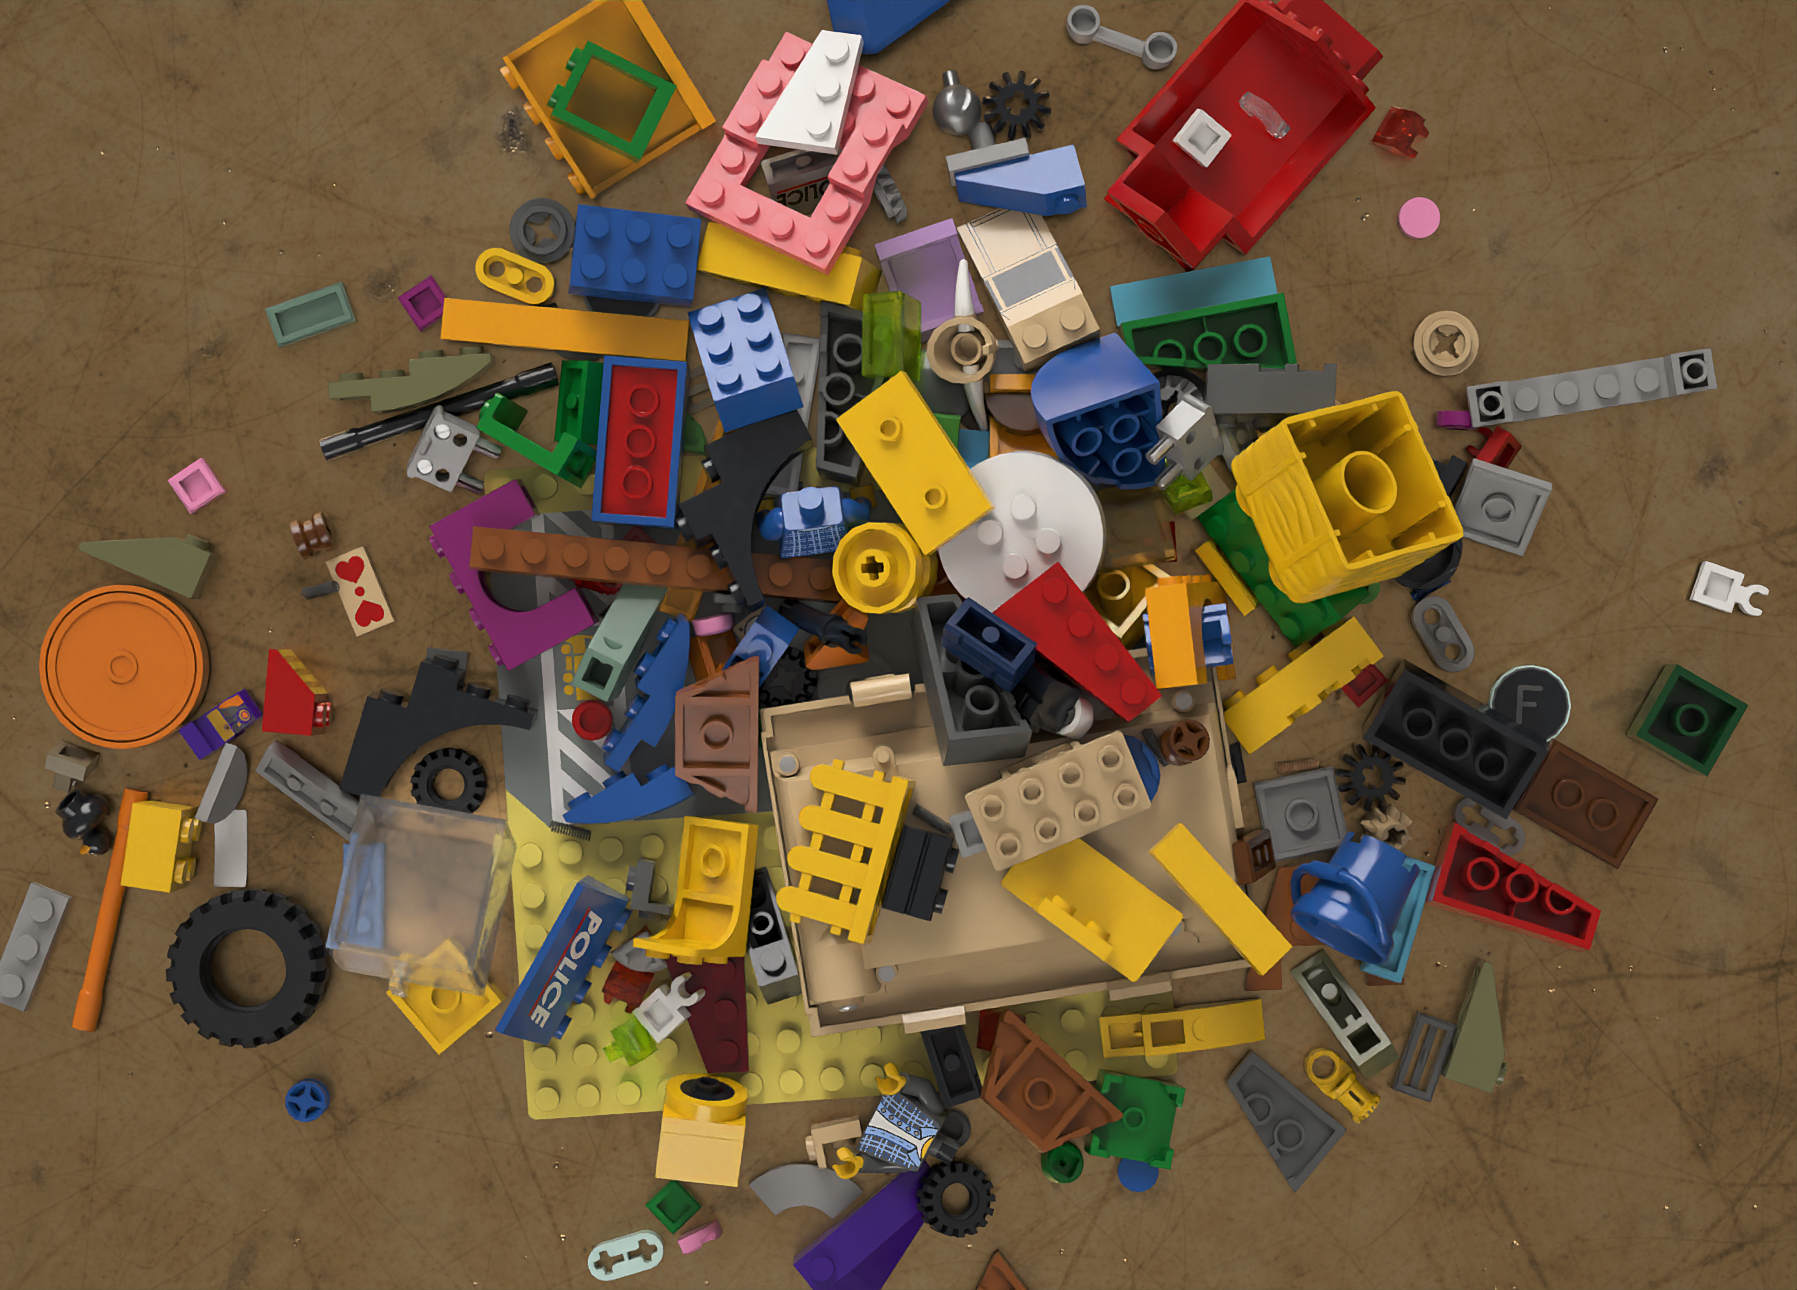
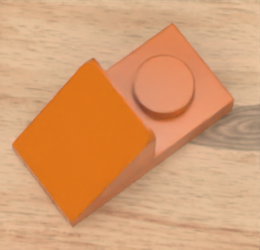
[803,598,869,671]

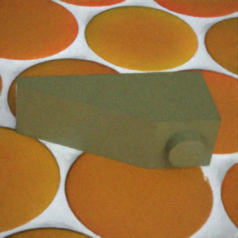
[78,534,218,599]
[1290,949,1400,1081]
[1441,958,1507,1094]

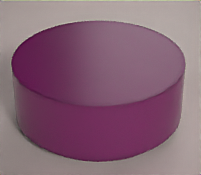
[1436,411,1478,430]

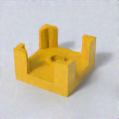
[386,936,507,1055]

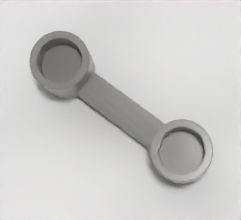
[1066,5,1177,69]

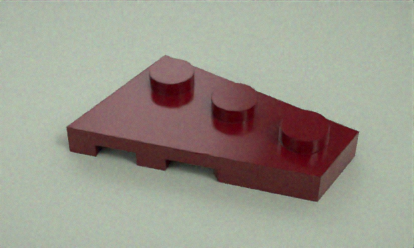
[664,954,749,1073]

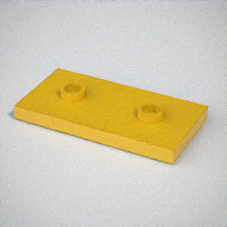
[836,371,995,556]

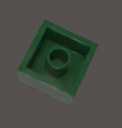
[1627,664,1748,777]

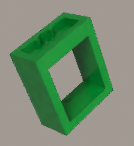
[547,41,677,164]

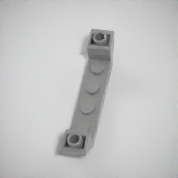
[1466,348,1717,428]

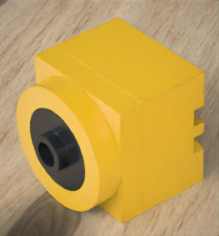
[655,1073,748,1187]

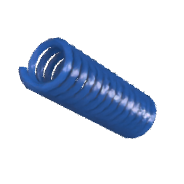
[1410,580,1451,601]

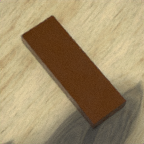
[1232,828,1276,885]

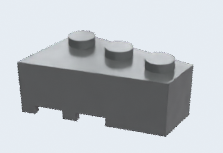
[1204,363,1337,431]

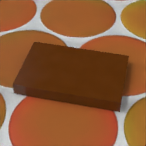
[1513,738,1659,869]

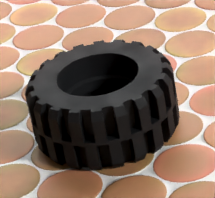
[166,888,331,1048]

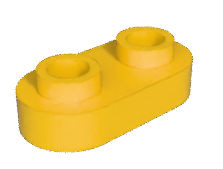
[475,248,555,306]

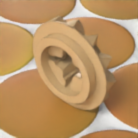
[1413,311,1479,376]

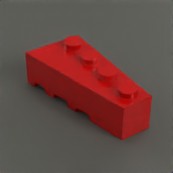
[992,562,1162,723]
[1425,822,1601,952]

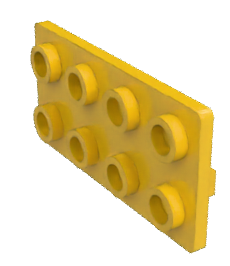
[1000,838,1183,982]

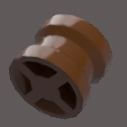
[290,511,336,560]
[1159,719,1210,766]

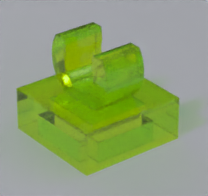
[602,1016,658,1067]

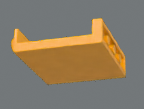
[500,0,716,199]

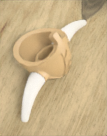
[926,259,999,431]

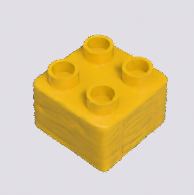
[1231,391,1464,603]

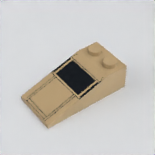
[957,208,1100,374]

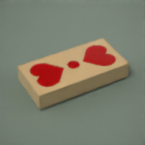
[325,546,396,637]

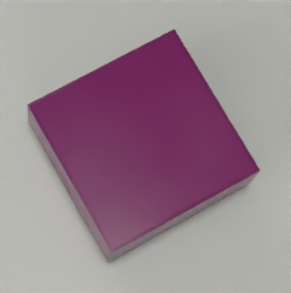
[398,275,447,333]

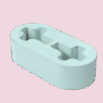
[588,1230,665,1281]

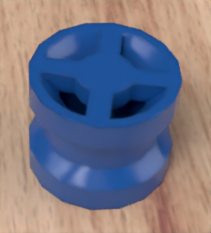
[285,1078,331,1122]

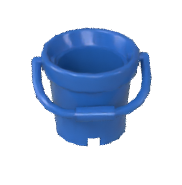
[1290,832,1420,965]

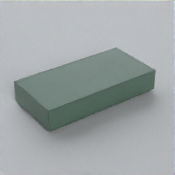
[265,282,357,348]

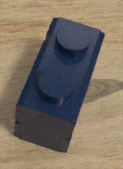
[941,597,1038,693]

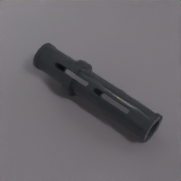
[778,599,867,654]

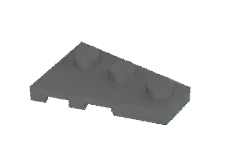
[1225,1050,1347,1192]

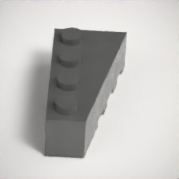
[816,301,902,487]
[911,594,1032,766]

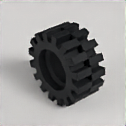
[410,748,487,822]
[916,1161,996,1238]

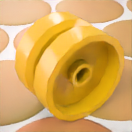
[832,522,938,614]

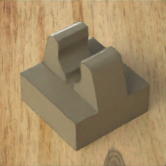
[44,741,99,793]

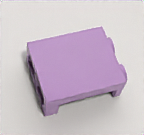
[875,218,984,345]

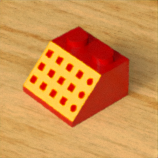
[262,649,333,736]

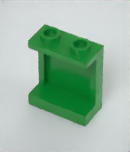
[476,393,597,488]

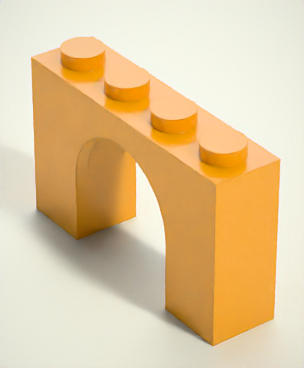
[1145,575,1236,689]

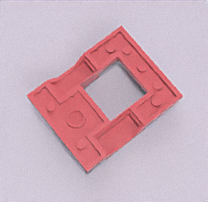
[685,32,929,275]

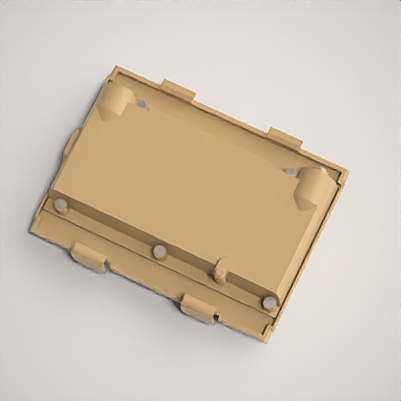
[759,648,1254,1037]

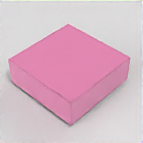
[168,458,227,514]

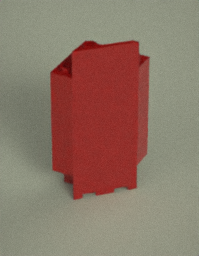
[1104,0,1383,272]

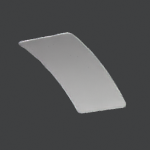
[214,810,247,887]

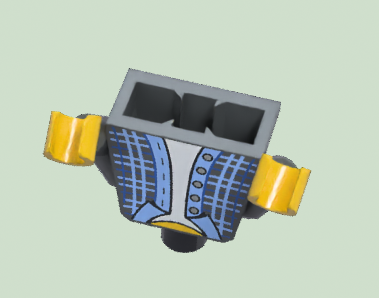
[832,1063,961,1179]

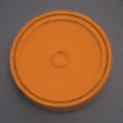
[39,585,209,749]

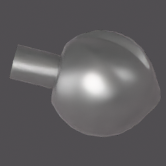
[932,70,982,135]

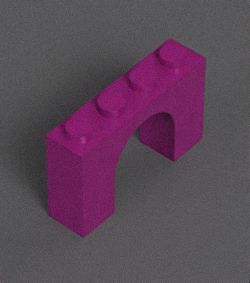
[429,479,599,671]

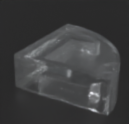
[1238,91,1291,139]

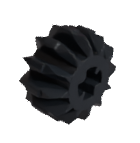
[982,71,1051,141]
[1335,744,1406,812]

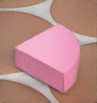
[678,1219,723,1255]

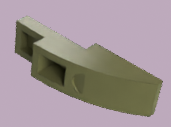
[328,347,495,414]

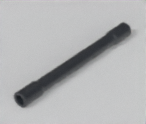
[319,362,560,462]

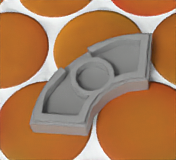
[748,1163,864,1219]

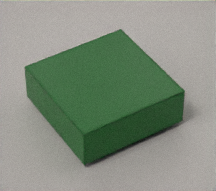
[645,1180,703,1235]

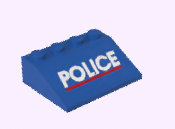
[495,875,632,1045]

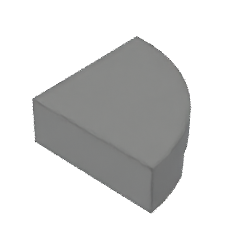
[610,931,668,972]

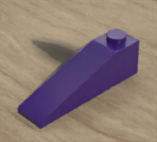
[793,1160,931,1290]

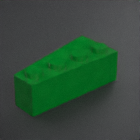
[1119,292,1297,372]

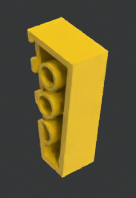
[1222,616,1384,755]

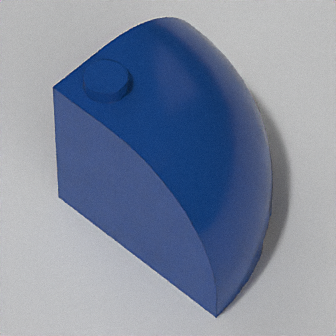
[1031,333,1166,490]

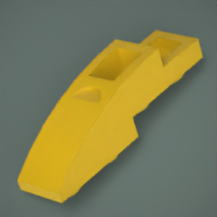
[1099,998,1265,1058]

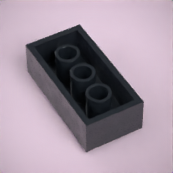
[1362,659,1549,819]

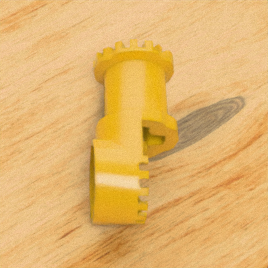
[1303,1047,1381,1124]

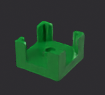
[1084,1069,1186,1170]

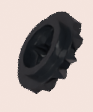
[759,646,818,708]

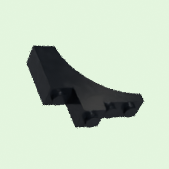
[675,409,812,614]
[339,654,539,801]

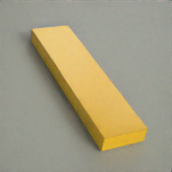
[1148,823,1293,976]

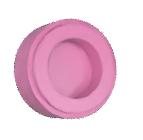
[1398,197,1440,239]
[692,612,735,637]

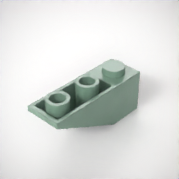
[571,584,668,702]

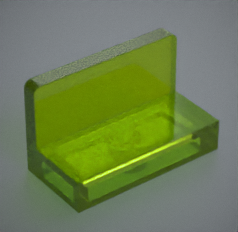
[862,291,921,382]

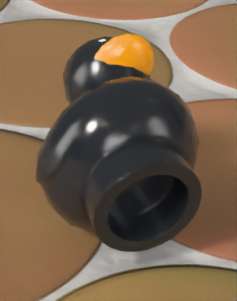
[55,789,111,856]

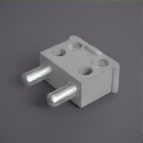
[1146,393,1224,490]
[406,405,502,495]

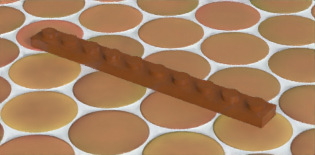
[469,526,843,604]

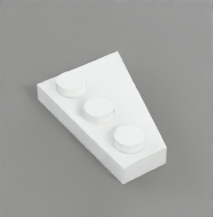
[755,30,864,155]

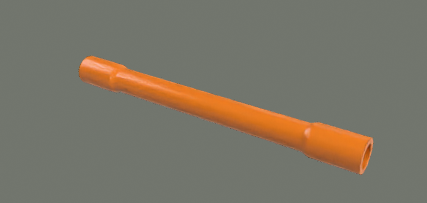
[71,788,149,1032]

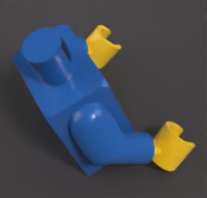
[755,483,877,559]

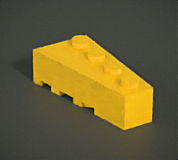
[696,222,882,313]

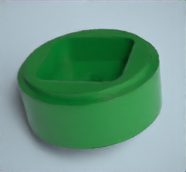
[1041,1142,1084,1184]

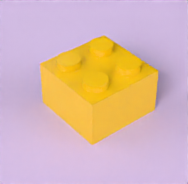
[121,800,202,893]

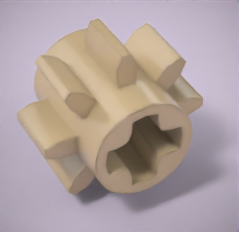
[1360,803,1412,851]

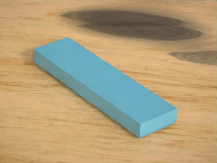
[1109,256,1277,328]

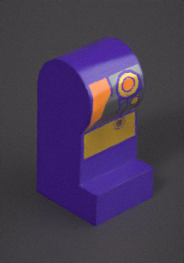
[178,689,263,760]

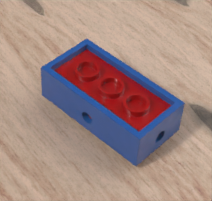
[591,356,690,530]

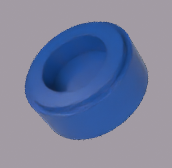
[1117,1158,1159,1192]

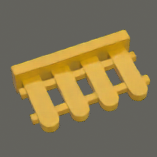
[776,758,916,944]

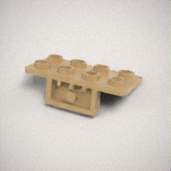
[965,730,1151,871]

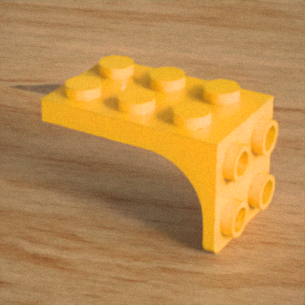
[632,815,759,965]

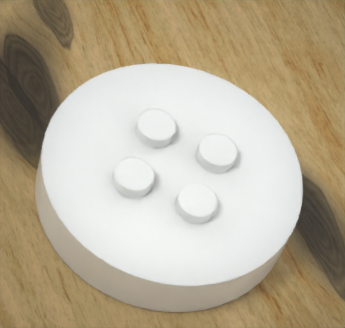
[938,451,1107,612]

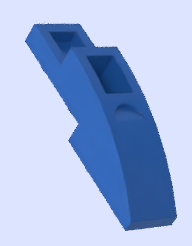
[601,612,690,772]
[562,763,696,824]

